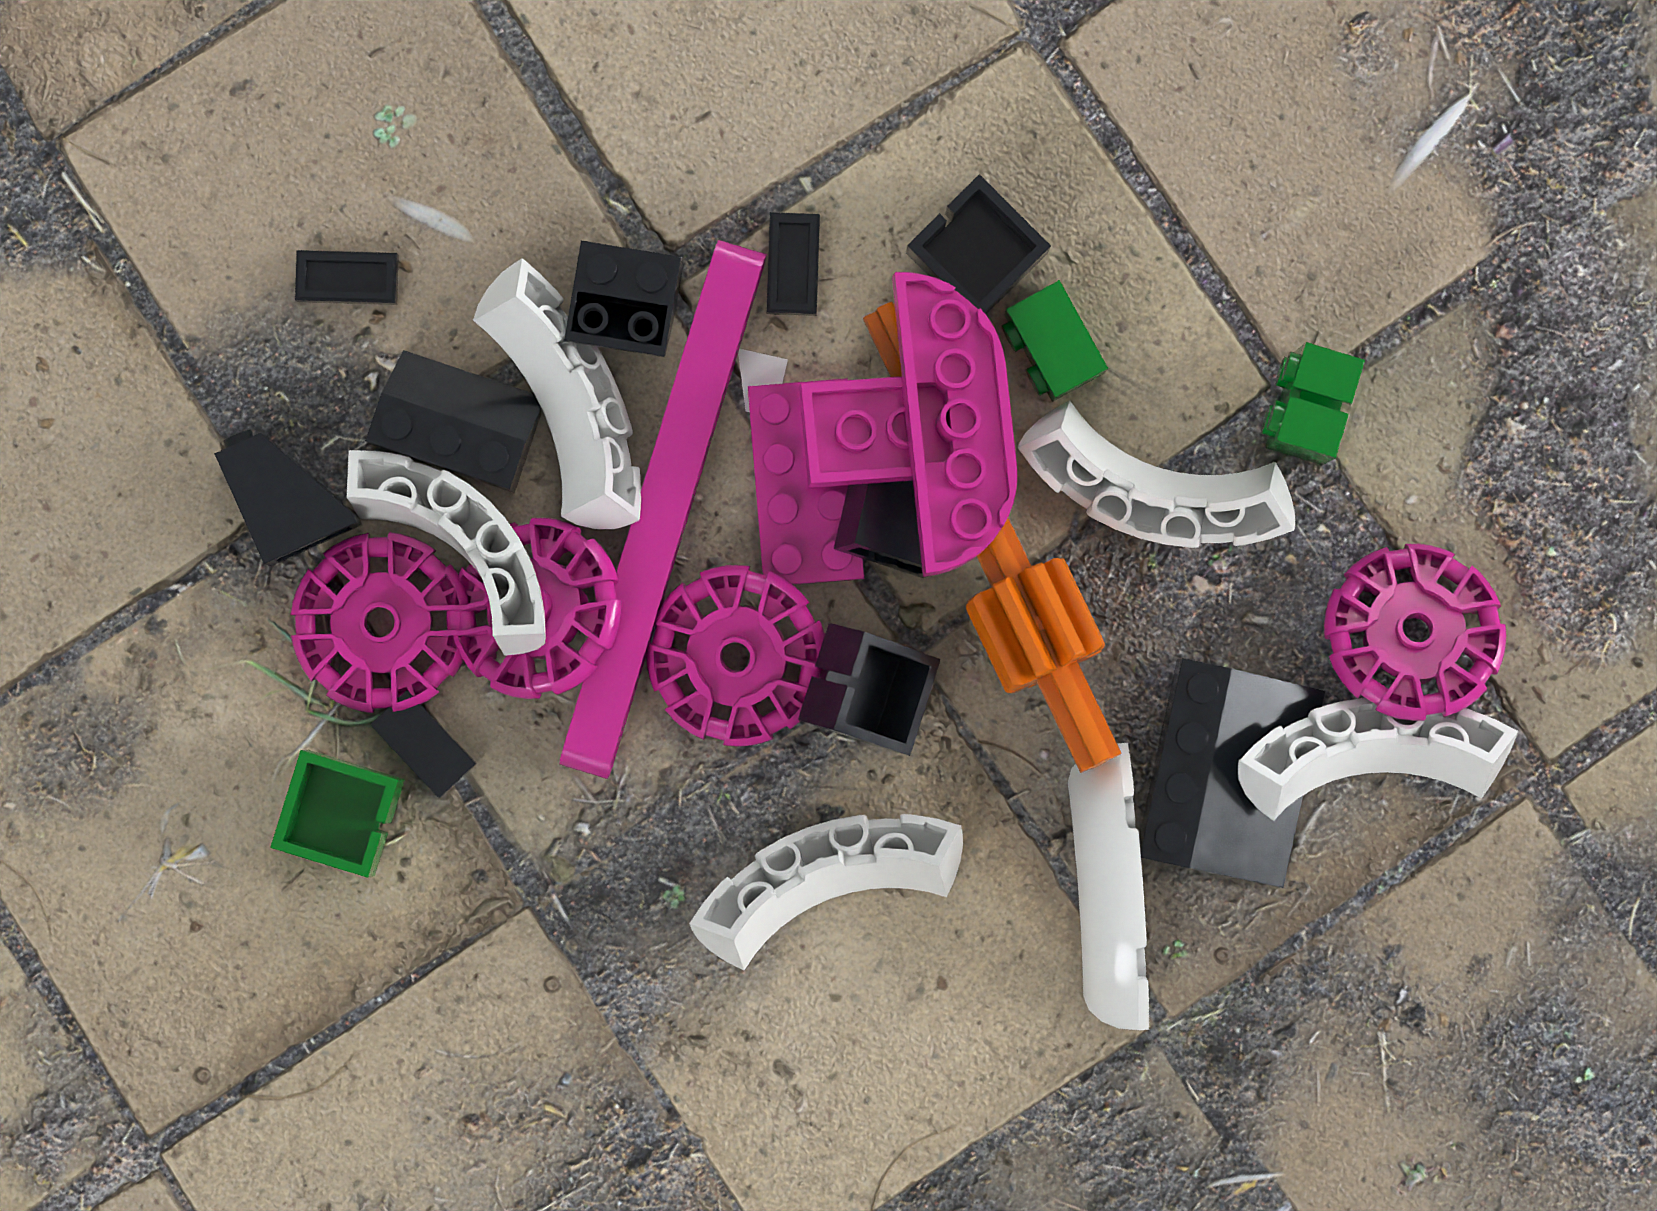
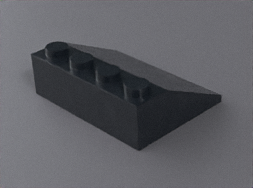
[1139,658,1325,888]

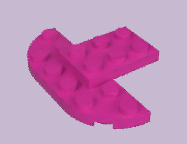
[799,272,1017,577]

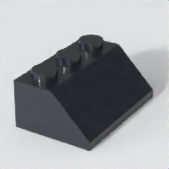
[365,350,543,493]

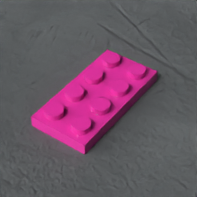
[748,378,864,585]

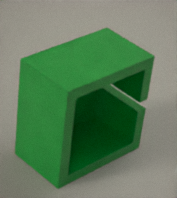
[1261,342,1365,465]
[270,750,405,878]

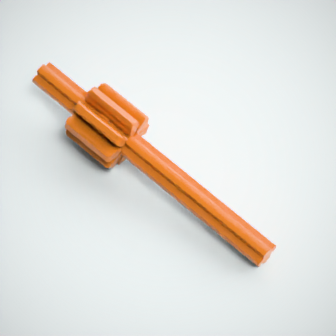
[863,302,1122,773]

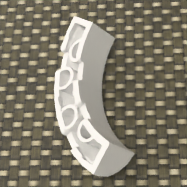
[473,258,641,529]
[1018,400,1295,548]
[347,450,546,656]
[1238,698,1518,821]
[1068,743,1149,1030]
[689,814,963,970]

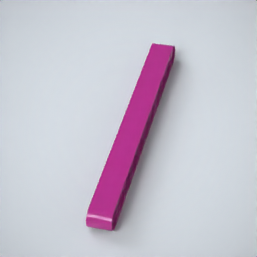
[559,240,767,779]

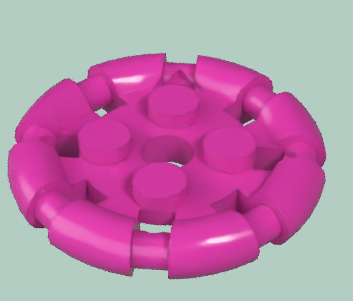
[451,518,622,699]
[290,532,471,713]
[1324,544,1506,721]
[646,565,825,747]

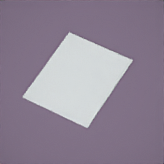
[738,349,788,412]

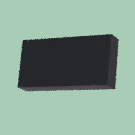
[766,212,820,316]
[295,250,399,305]
[370,690,477,798]

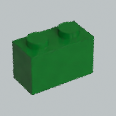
[1001,280,1108,402]

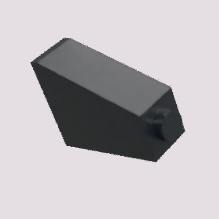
[214,430,363,567]
[834,480,928,578]

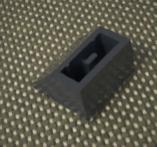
[564,240,683,358]

